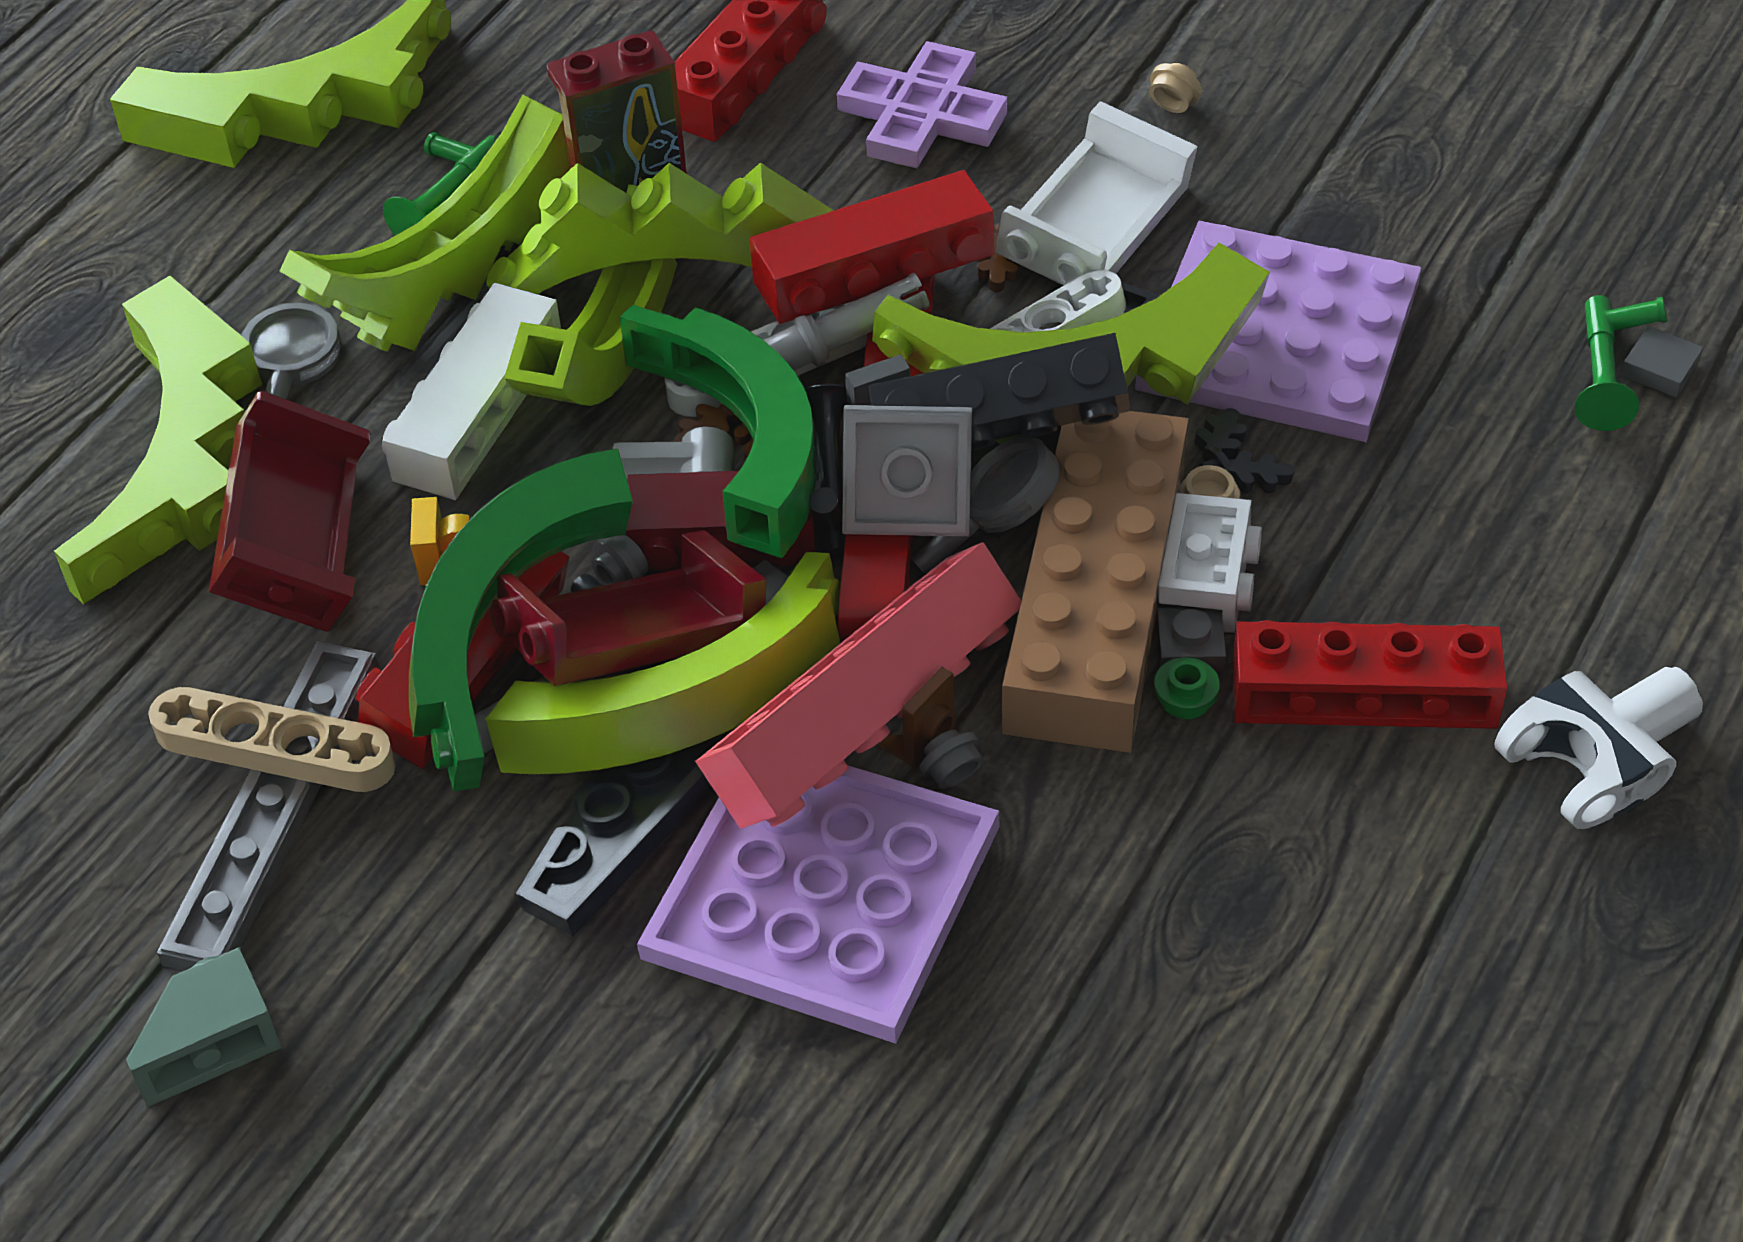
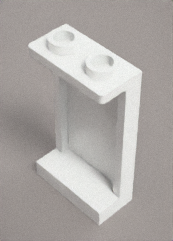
[995,101,1198,285]

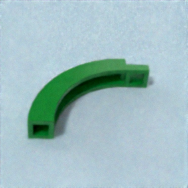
[620,305,817,558]
[409,448,633,792]

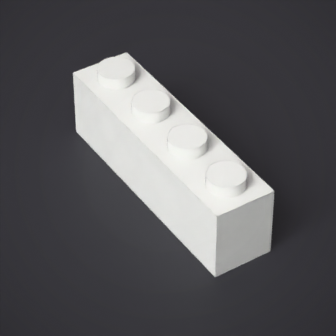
[382,283,561,500]

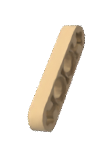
[148,687,396,792]

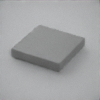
[842,405,972,537]

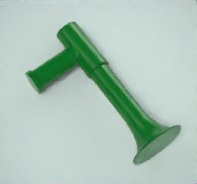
[383,132,495,236]
[1575,295,1668,431]

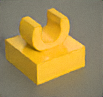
[410,497,470,586]

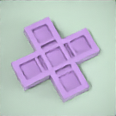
[837,41,1007,169]

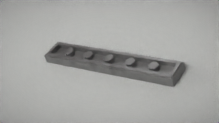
[157,641,379,971]

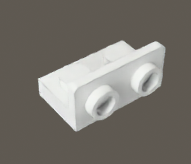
[1158,493,1262,633]

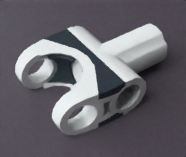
[1495,667,1703,829]

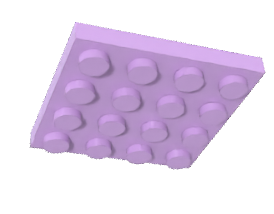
[1135,221,1421,442]
[637,766,1000,1044]

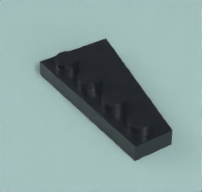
[516,732,729,937]

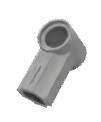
[613,426,735,478]

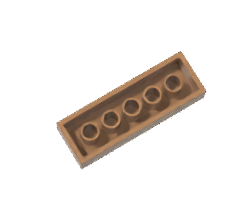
[1002,411,1189,753]

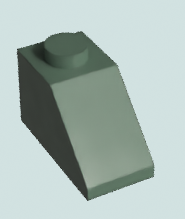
[126,947,282,1108]

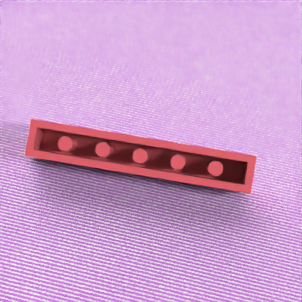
[695,542,1022,829]

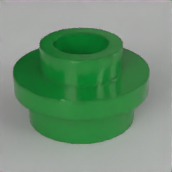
[1154,657,1220,719]

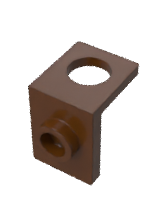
[876,667,957,768]

